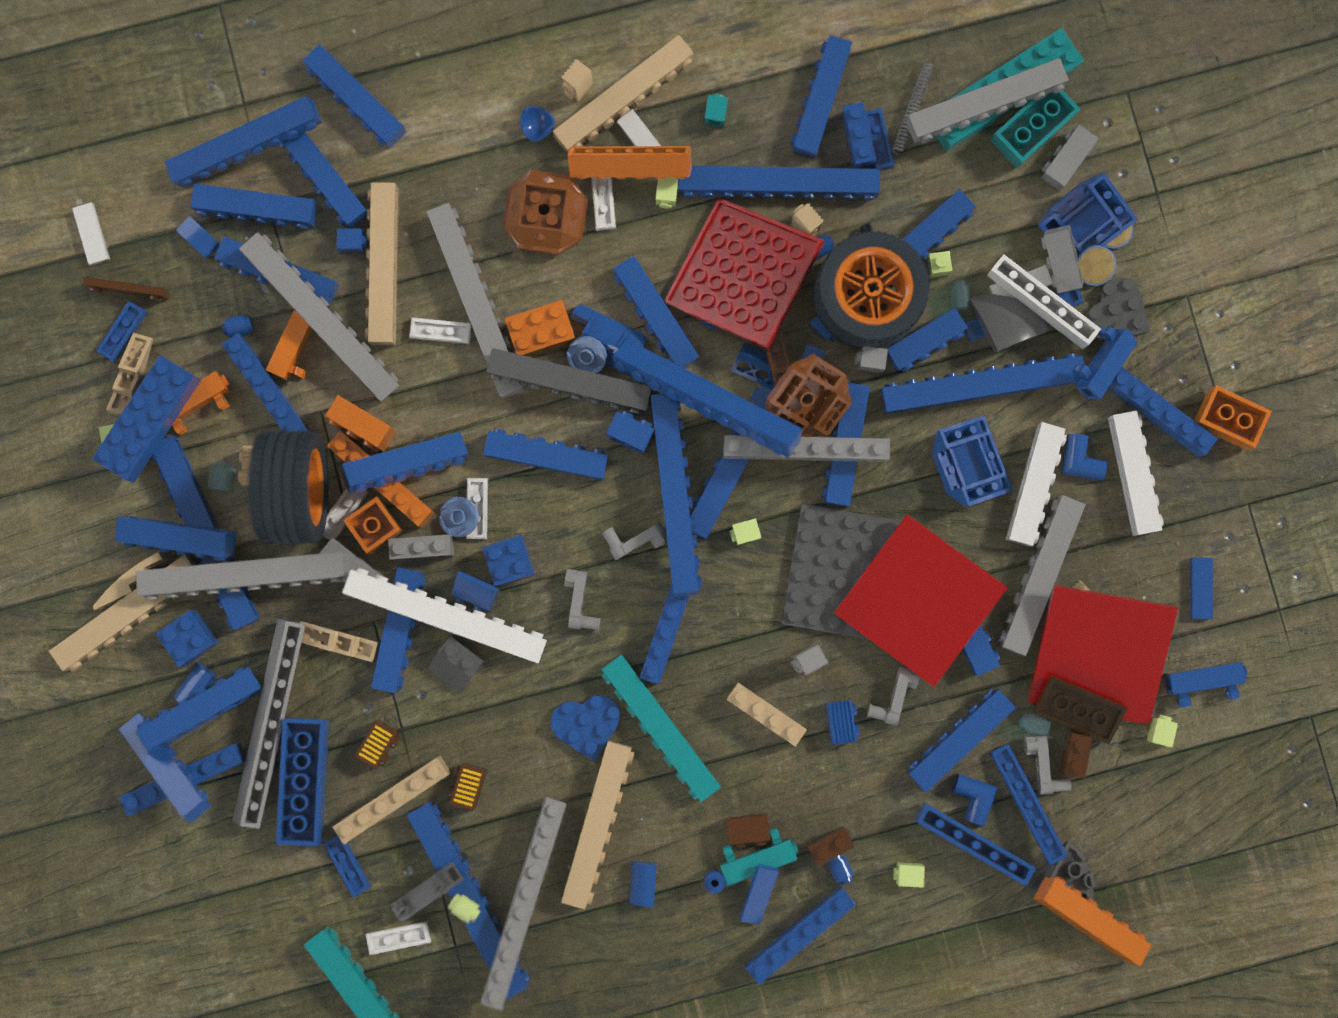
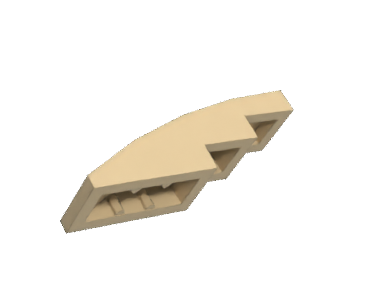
[106,333,153,416]
[93,552,168,610]
[300,621,381,663]

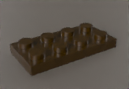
[1033,675,1127,744]

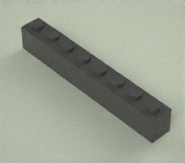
[486,348,651,415]

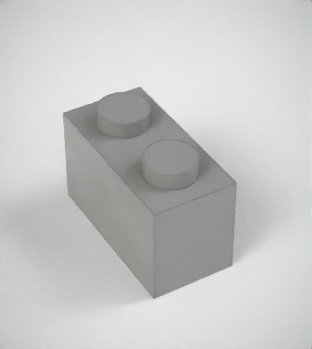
[854,346,888,373]

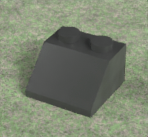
[428,636,485,693]

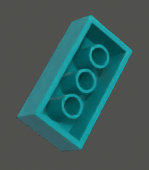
[990,90,1080,169]

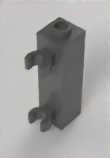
[391,862,464,922]

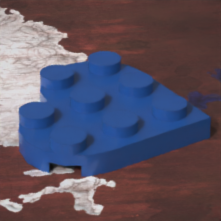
[551,695,620,762]

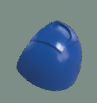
[520,106,555,142]

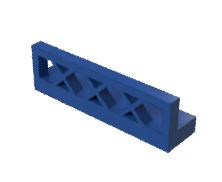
[731,343,775,390]

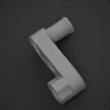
[602,523,667,561]
[564,569,601,631]
[867,667,920,726]
[1023,735,1071,795]

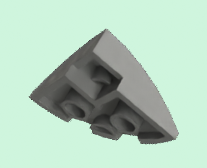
[969,294,1049,353]
[1029,841,1096,902]

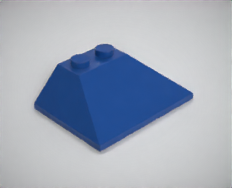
[1038,172,1138,257]
[932,416,1013,507]

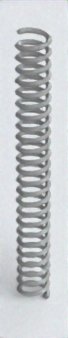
[892,60,934,155]

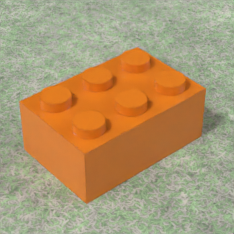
[505,300,575,357]
[1194,385,1272,451]
[325,395,397,452]

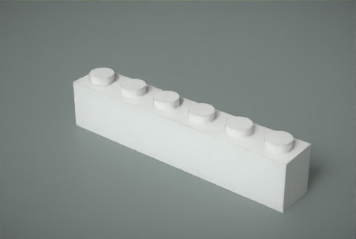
[987,254,1101,349]
[1108,411,1164,536]
[1005,422,1067,547]

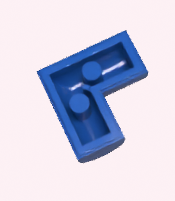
[1061,434,1107,481]
[952,773,998,826]

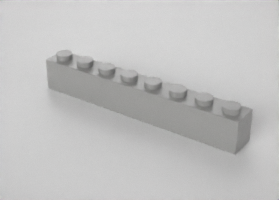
[906,58,1069,143]
[723,435,890,462]
[998,495,1086,656]

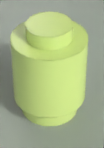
[448,894,481,924]

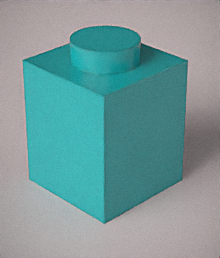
[704,94,728,127]

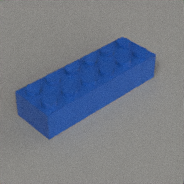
[92,355,201,483]
[276,717,329,846]

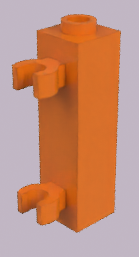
[266,310,314,381]
[172,371,231,435]

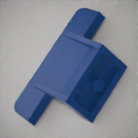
[570,305,646,368]

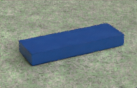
[865,108,895,170]
[96,301,148,363]
[1190,558,1213,619]
[323,835,372,898]
[739,864,779,925]

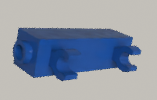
[1072,326,1138,399]
[1164,662,1247,708]

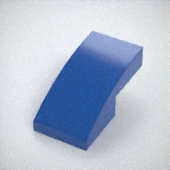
[176,216,220,259]

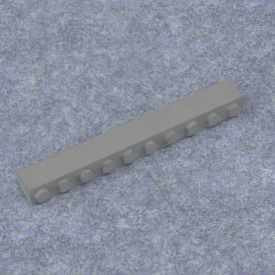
[426,203,525,400]
[239,232,399,403]
[136,552,349,600]
[232,619,305,829]
[480,797,566,1010]

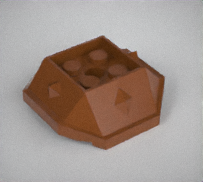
[503,170,588,255]
[766,354,852,437]

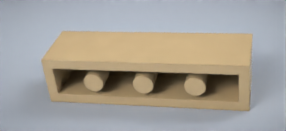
[726,682,807,747]

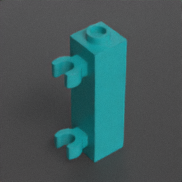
[720,828,799,886]

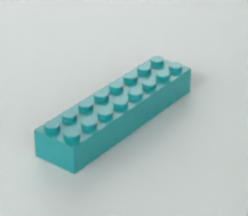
[935,28,1084,152]

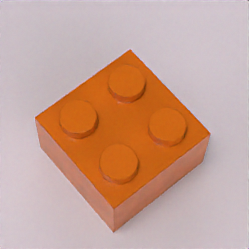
[343,496,404,555]

